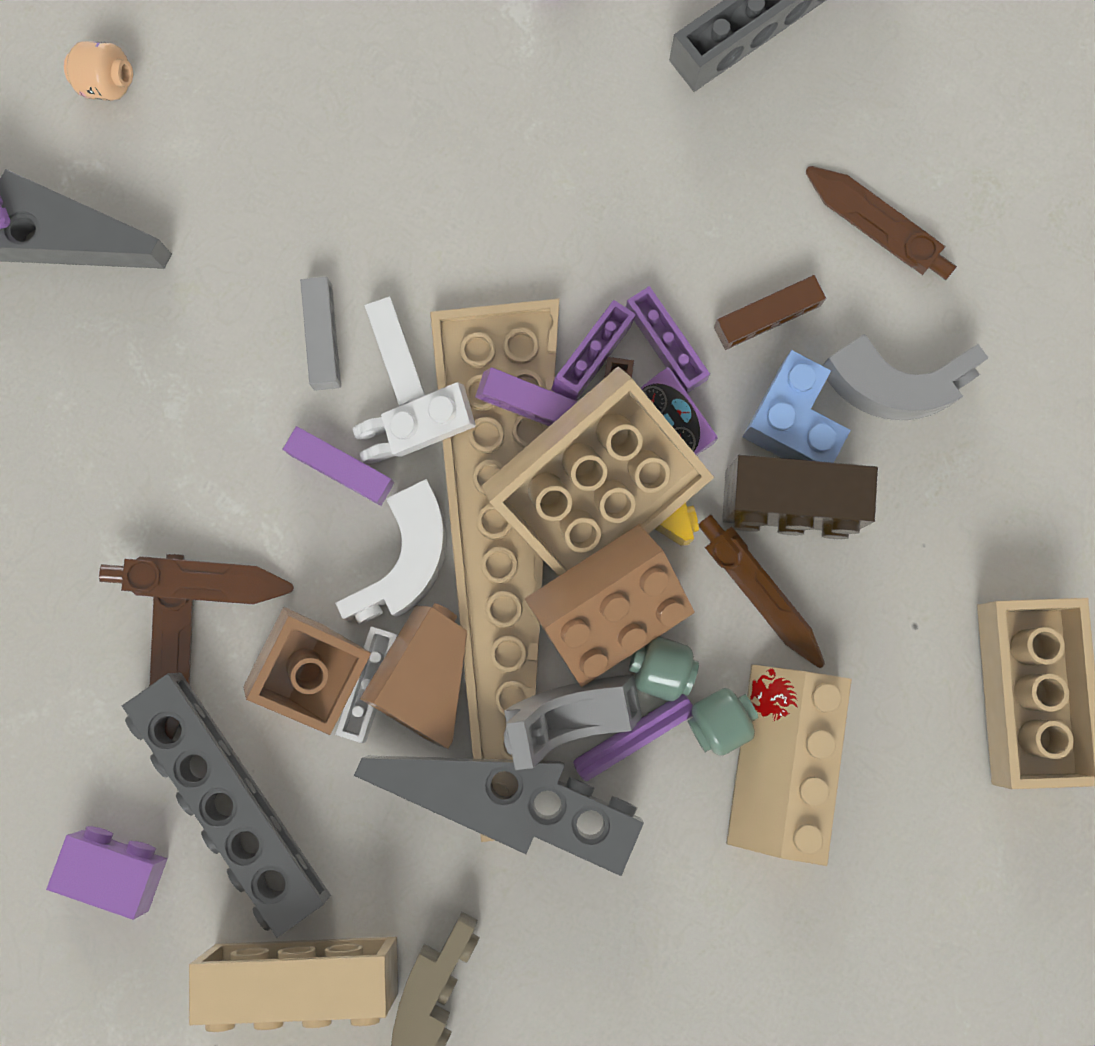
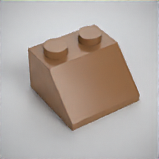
[243,607,371,735]

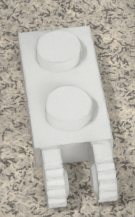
[353,382,476,465]

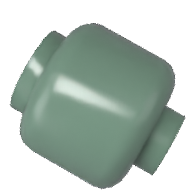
[629,636,699,701]
[687,688,759,756]

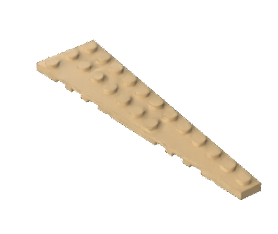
[430,298,559,842]

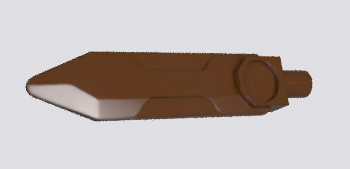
[806,166,957,280]
[699,514,825,668]
[149,554,193,740]
[99,556,294,605]

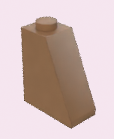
[360,603,467,749]

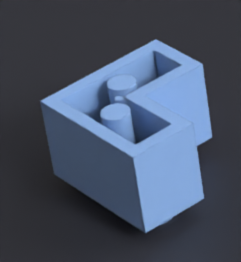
[742,350,851,463]

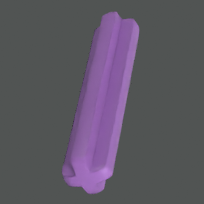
[573,694,693,781]

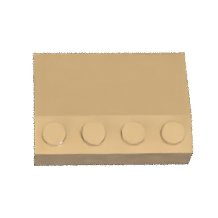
[482,367,714,576]

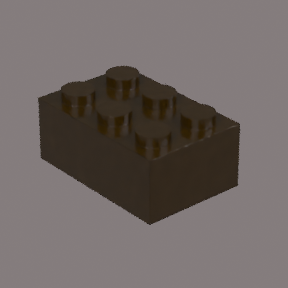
[722,455,878,539]

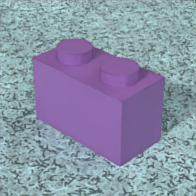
[46,826,168,920]

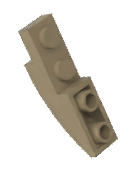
[391,912,480,1046]

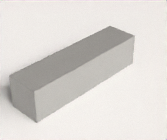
[300,277,341,391]

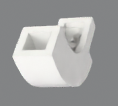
[335,479,447,624]

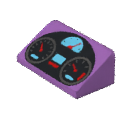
[641,367,718,456]

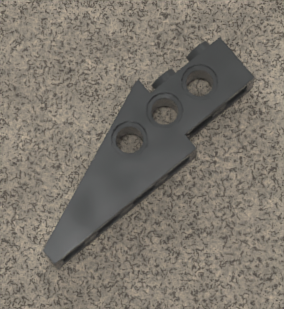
[0,169,172,269]
[354,755,644,876]

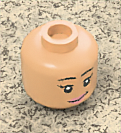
[64,41,133,101]

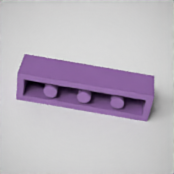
[626,286,710,393]
[551,300,636,401]
[475,367,577,426]
[282,426,394,506]

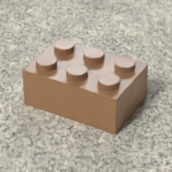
[525,524,695,688]

